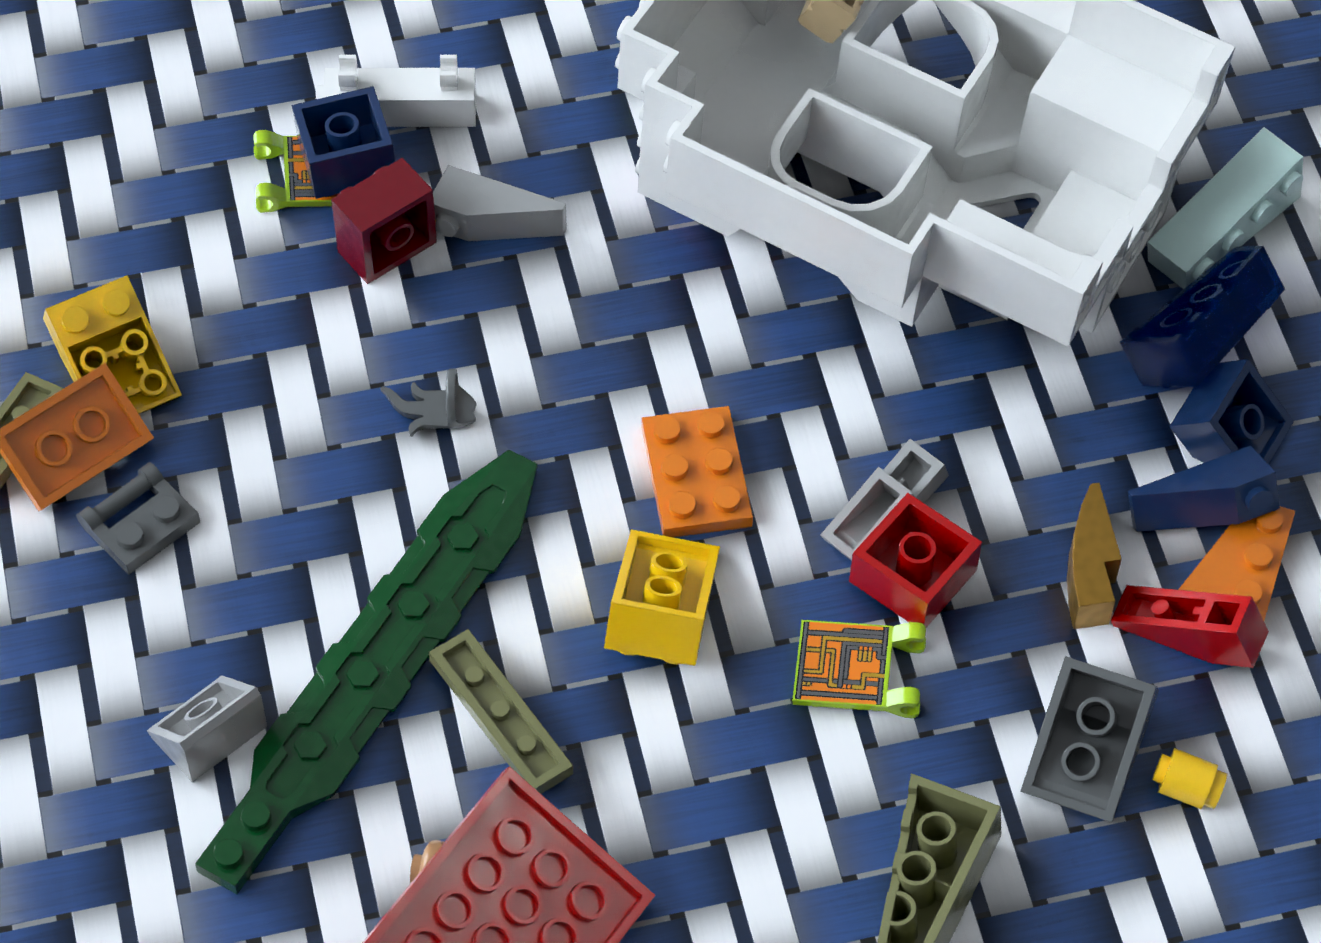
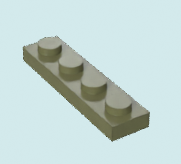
[429,629,573,794]

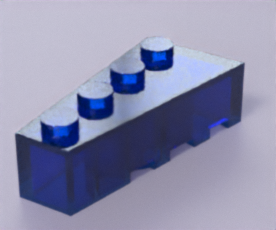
[1120,246,1285,388]

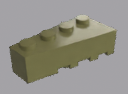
[877,773,1001,943]

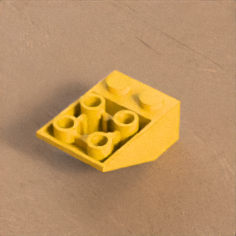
[43,275,182,414]

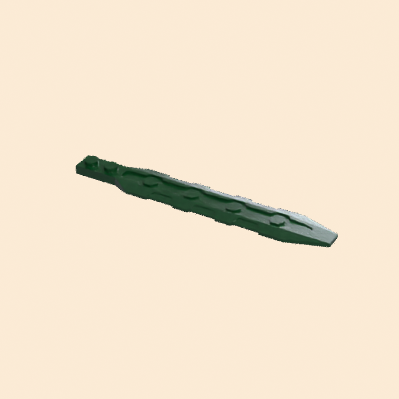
[195,450,538,894]

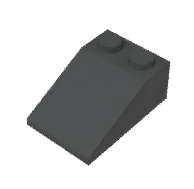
[1020,656,1159,823]

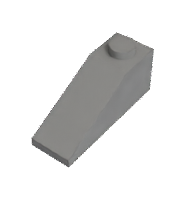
[433,165,567,241]

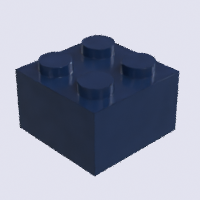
[291,86,395,199]

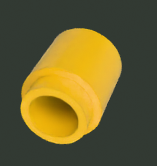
[1152,748,1228,809]

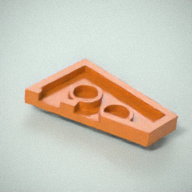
[1178,506,1295,620]

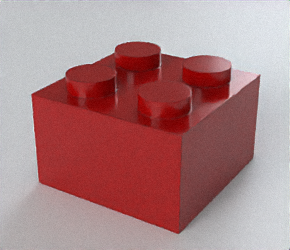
[849,493,982,628]

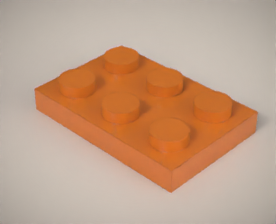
[0,363,154,512]
[641,406,753,537]

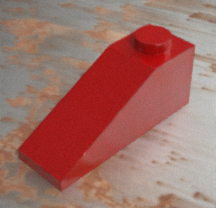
[1111,585,1269,668]

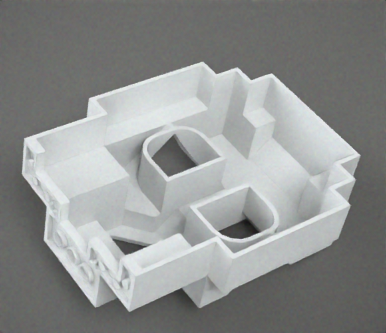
[615,0,1235,346]

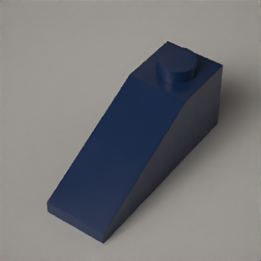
[1128,446,1280,532]

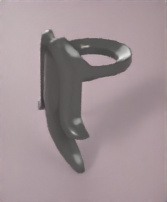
[380,368,477,437]

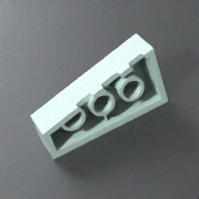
[1147,127,1303,292]

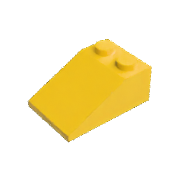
[604,529,720,666]

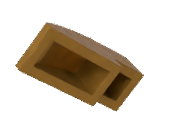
[1067,483,1122,629]

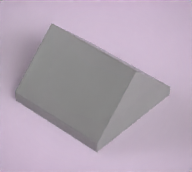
[147,676,267,782]

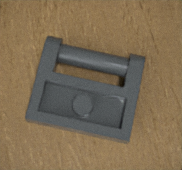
[76,462,200,575]

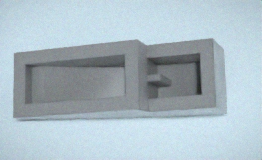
[820,439,949,561]

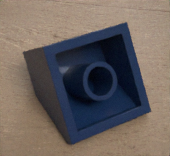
[1169,359,1294,464]

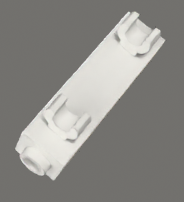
[316,55,476,127]

